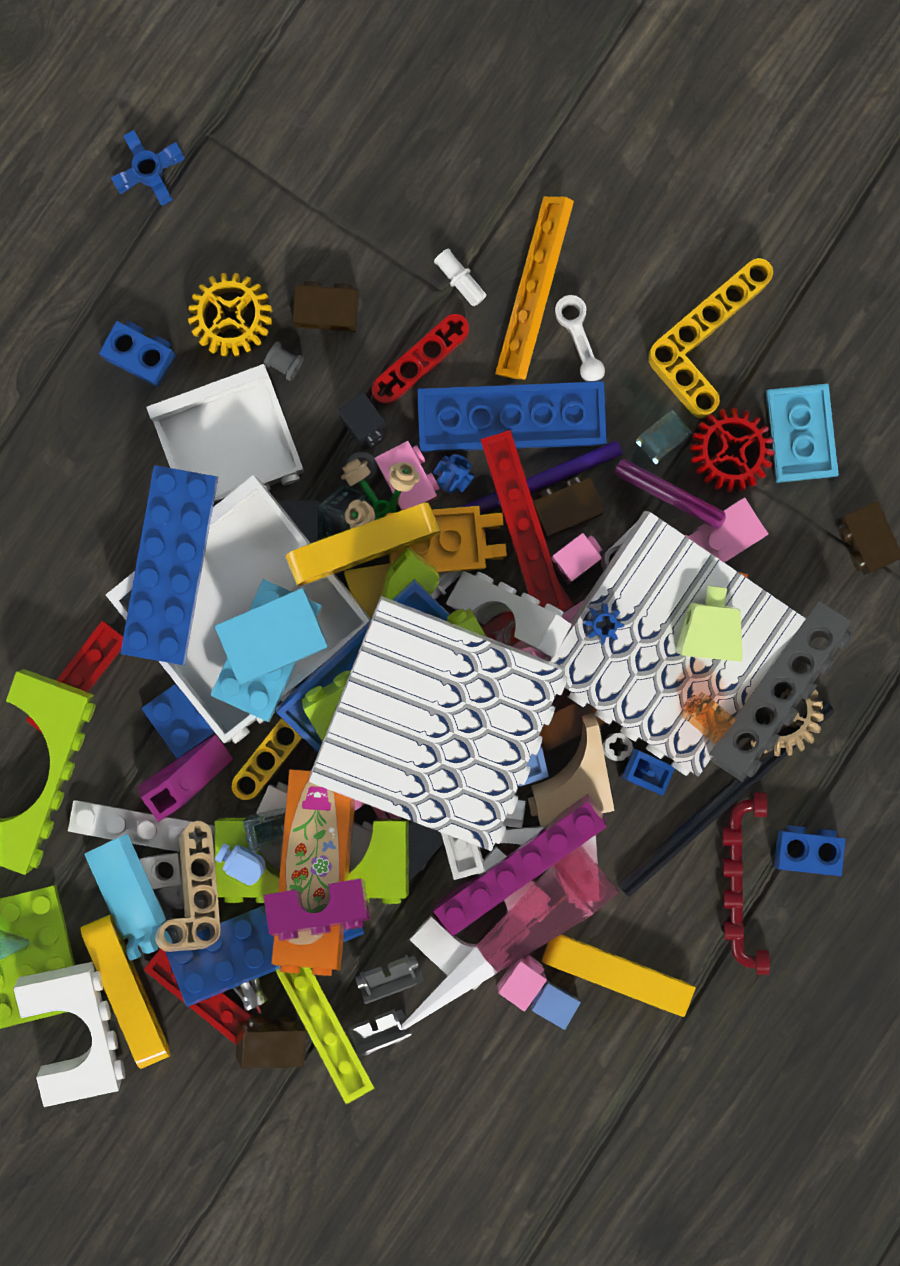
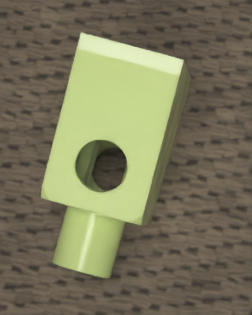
[675,585,743,662]

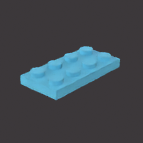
[210,579,322,722]

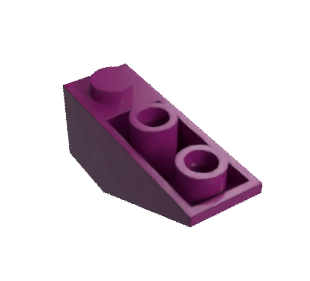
[137,734,233,822]

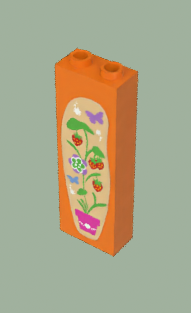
[272,770,355,976]

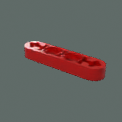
[372,314,469,405]

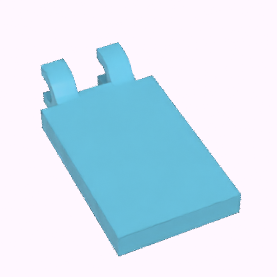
[84,833,173,961]

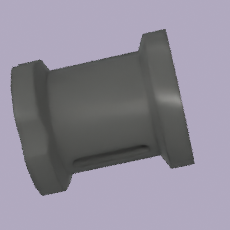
[264,341,304,381]

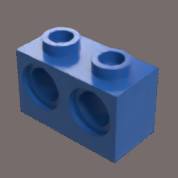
[99,321,176,387]
[774,825,845,876]

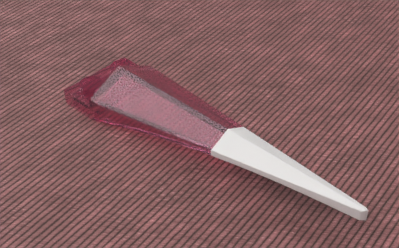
[401,845,619,1030]

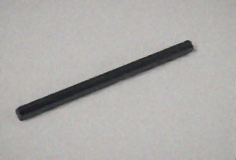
[618,700,834,897]

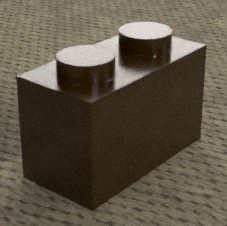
[293,281,359,333]
[533,476,605,539]
[837,501,900,575]
[235,1016,307,1069]

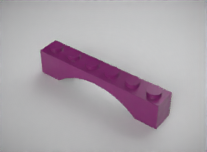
[433,794,607,937]

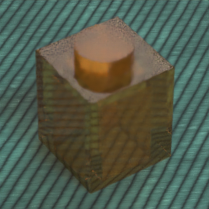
[681,692,736,744]

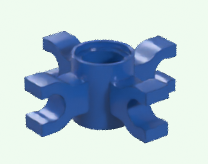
[111,130,185,206]

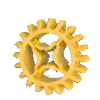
[188,273,272,357]

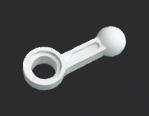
[555,295,605,382]

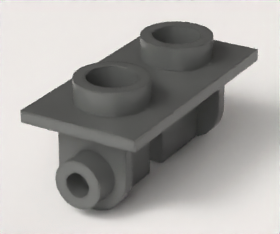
[355,955,424,1004]
[345,1008,412,1057]

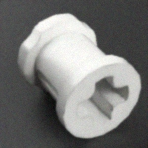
[602,733,633,761]

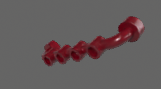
[723,792,770,975]

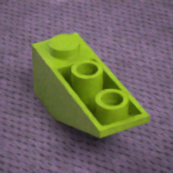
[381,546,440,600]

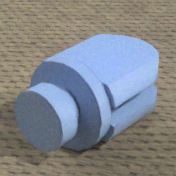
[215,843,265,885]

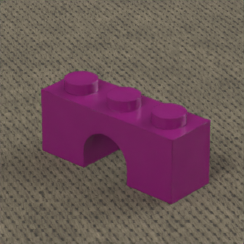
[264,878,371,941]

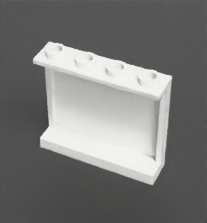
[146,364,305,506]

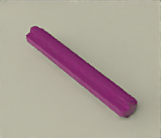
[615,459,726,529]

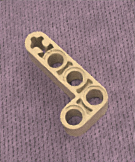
[155,821,221,952]

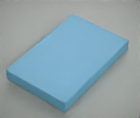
[765,384,839,483]
[214,588,329,685]

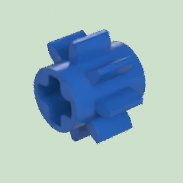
[433,454,474,493]
[582,603,624,644]

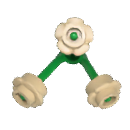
[341,458,420,529]

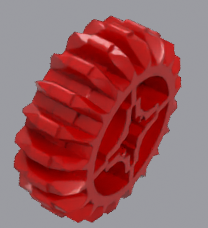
[689,408,775,493]

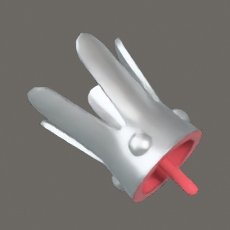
[233,978,268,1014]

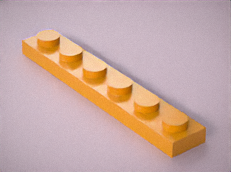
[495,197,574,380]

